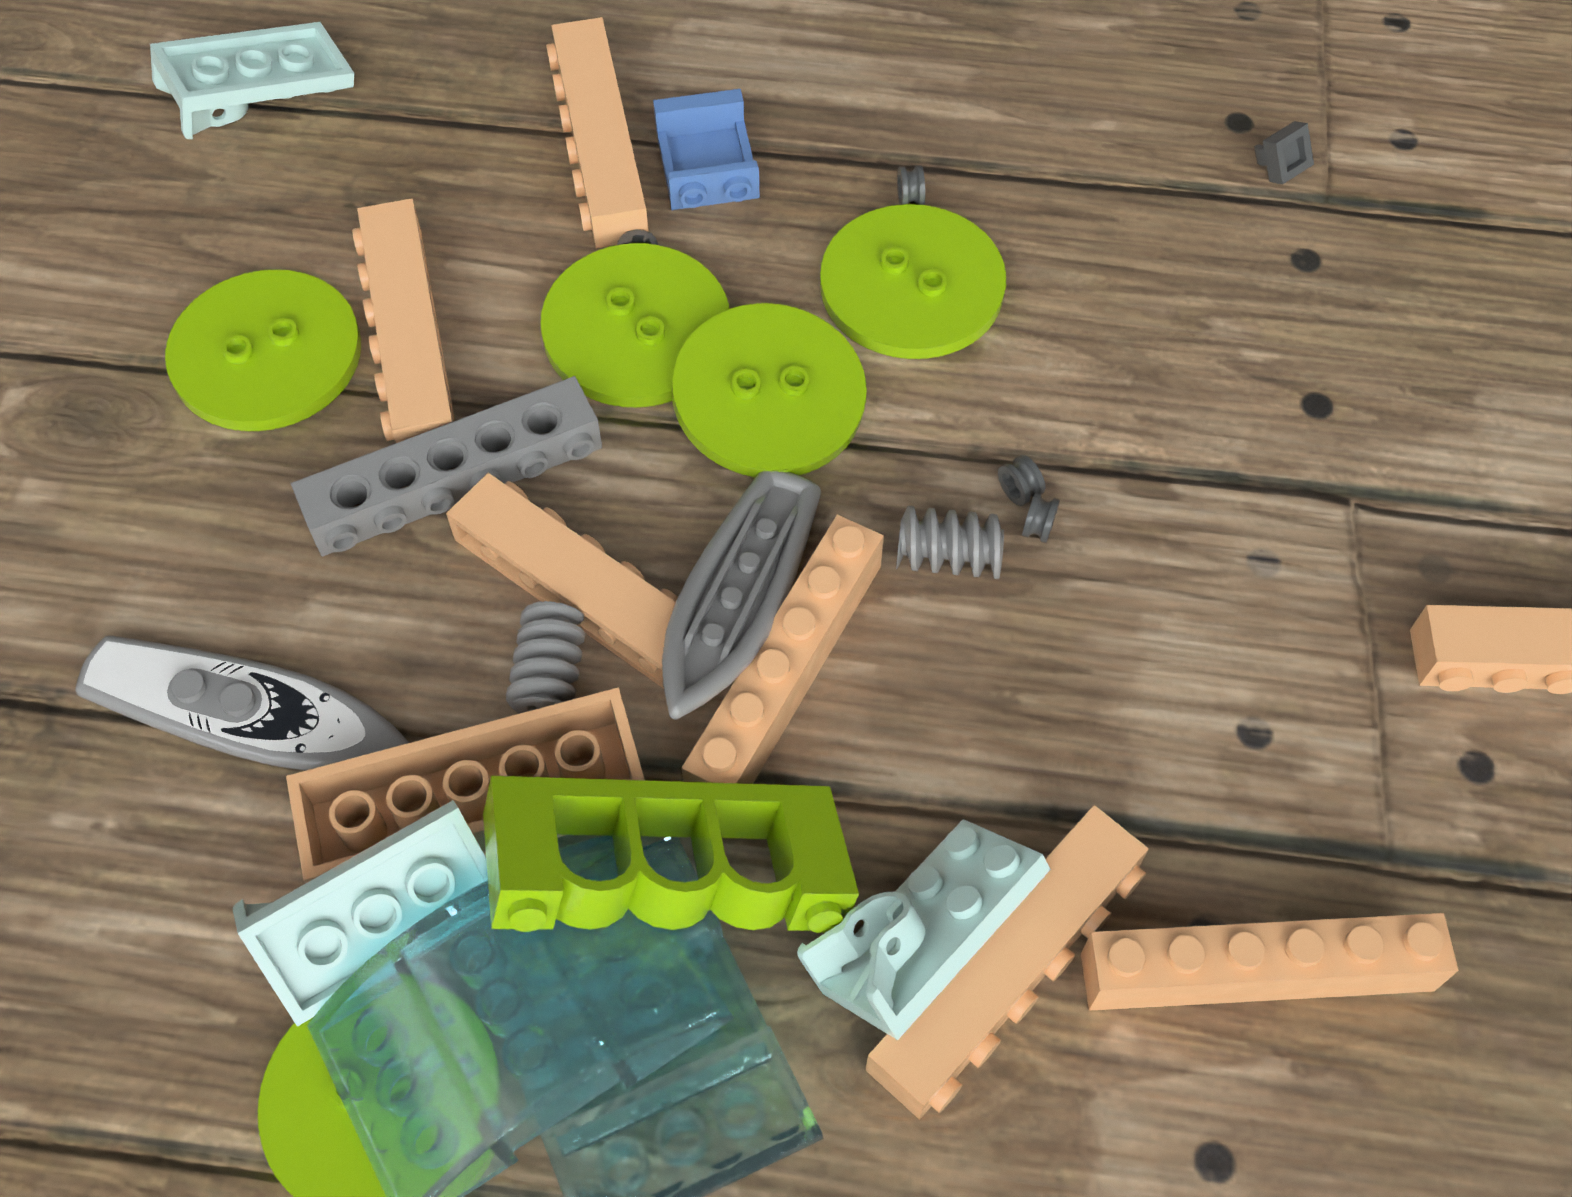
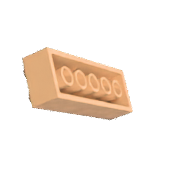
[286,687,645,883]

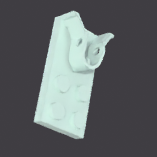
[150,22,354,139]
[233,800,490,1026]
[797,819,1051,1040]

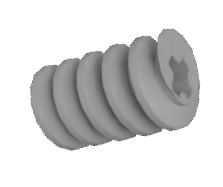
[896,506,1004,580]
[506,601,585,714]

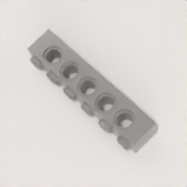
[290,376,602,557]

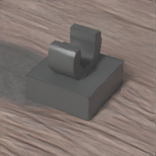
[1254,121,1314,185]

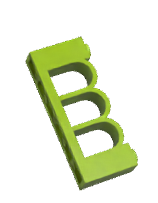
[483,776,859,933]

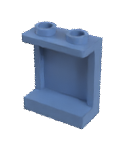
[653,89,760,210]

